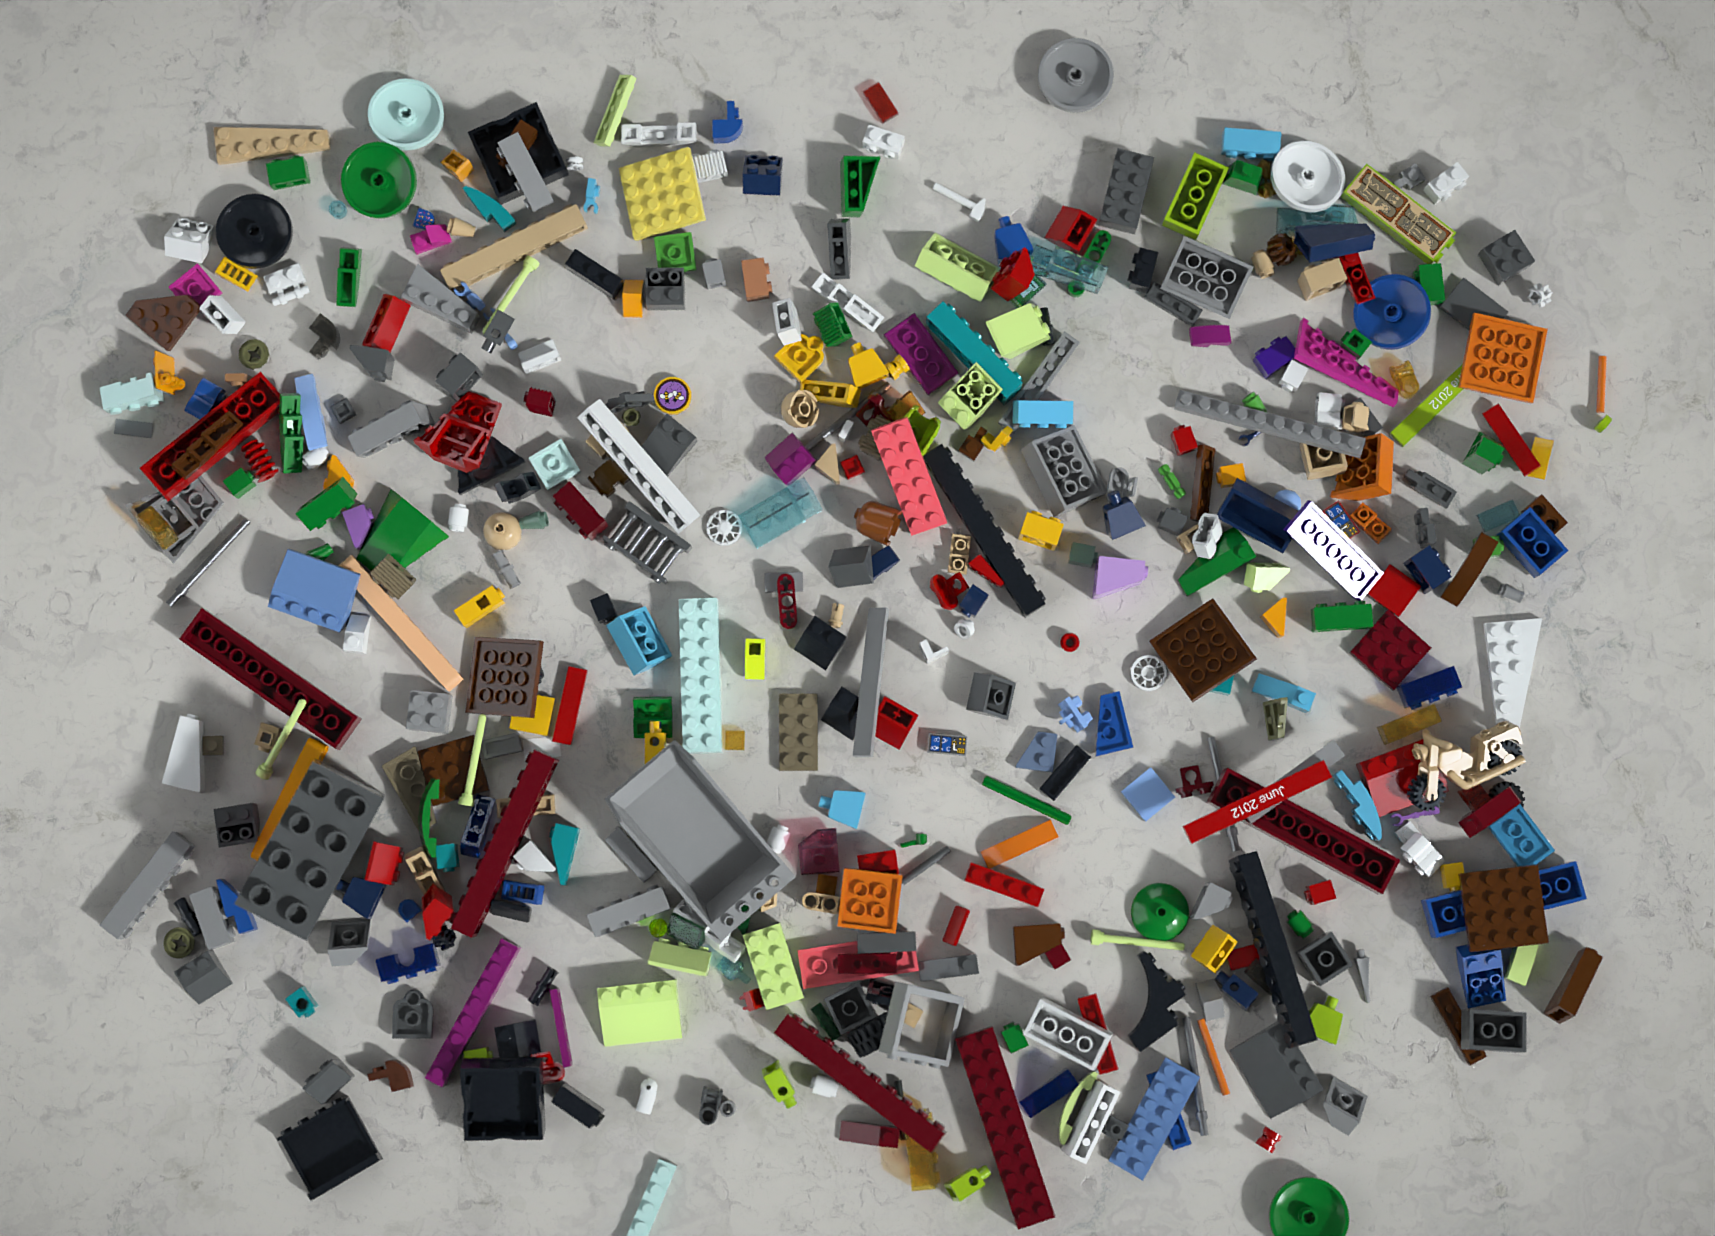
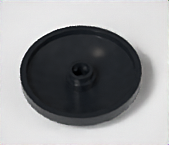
[216,194,293,269]

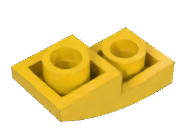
[1527,437,1554,480]

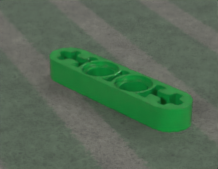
[1068,230,1111,298]

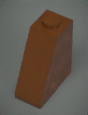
[1013,923,1065,966]

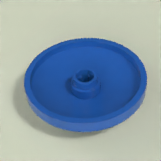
[1353,274,1431,350]

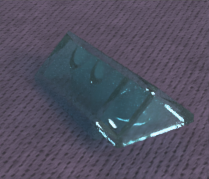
[1276,205,1359,236]
[1030,244,1108,294]
[738,477,823,549]

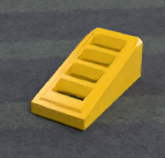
[215,256,258,292]

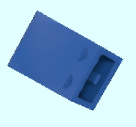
[1456,944,1506,1009]

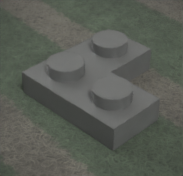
[605,391,655,413]
[1414,508,1436,549]

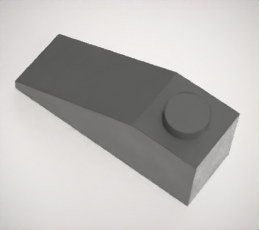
[827,218,851,279]
[918,954,979,981]

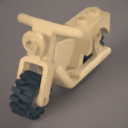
[1407,721,1526,811]

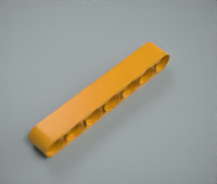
[251,737,329,861]

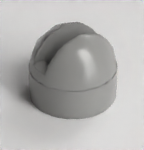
[720,1100,736,1117]

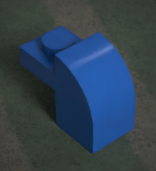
[712,101,743,144]

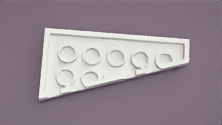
[1483,618,1542,729]

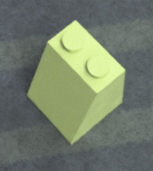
[985,303,1051,359]

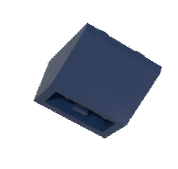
[743,155,783,196]

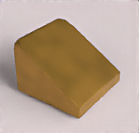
[816,874,838,896]

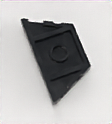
[458,436,526,495]

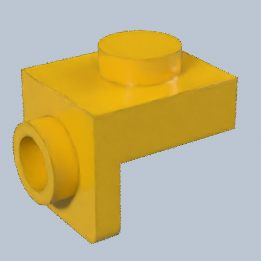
[981,426,1014,452]

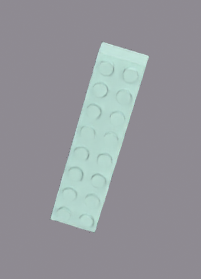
[679,598,723,754]

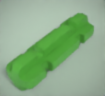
[1158,464,1186,499]

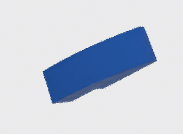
[216,879,258,934]

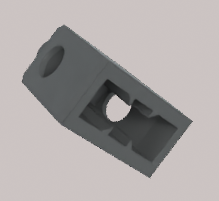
[481,310,515,353]

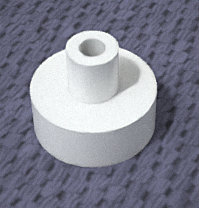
[954,619,975,639]

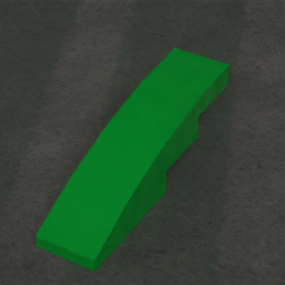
[279,393,304,473]

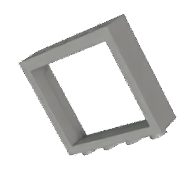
[879,981,965,1069]

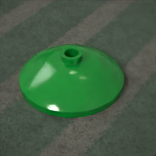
[1131,883,1189,941]

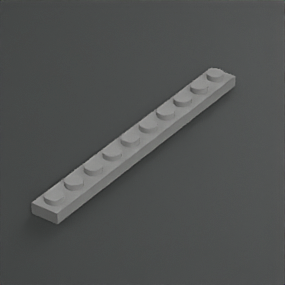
[1174,390,1366,458]

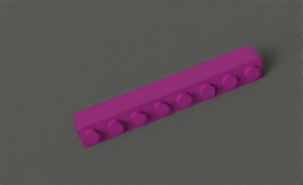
[425,938,521,1087]

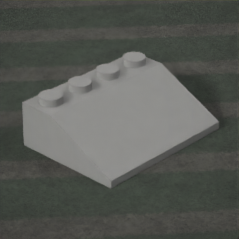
[1161,235,1254,319]
[1021,425,1107,517]

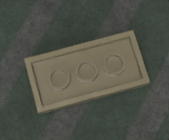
[779,694,818,771]

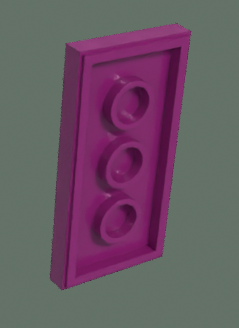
[884,313,959,396]

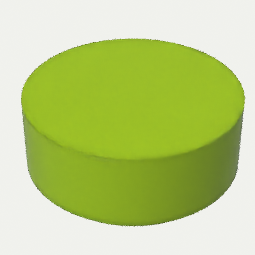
[1594,414,1612,433]

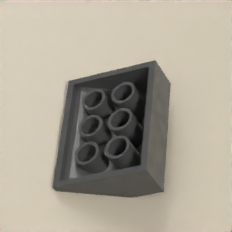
[1229,1021,1324,1119]

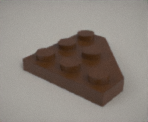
[125,295,201,351]

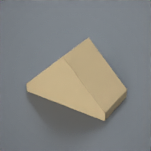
[815,444,840,484]

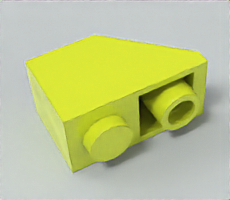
[745,639,766,680]

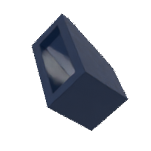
[958,584,989,618]

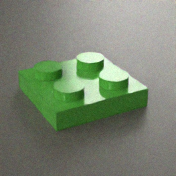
[654,232,697,272]

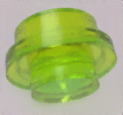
[649,918,668,938]

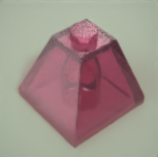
[798,828,840,875]

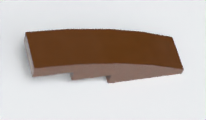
[172,411,243,480]

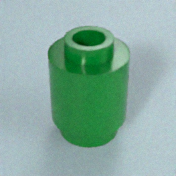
[1286,909,1315,939]

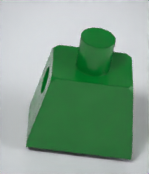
[1223,160,1263,195]

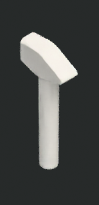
[933,183,985,222]

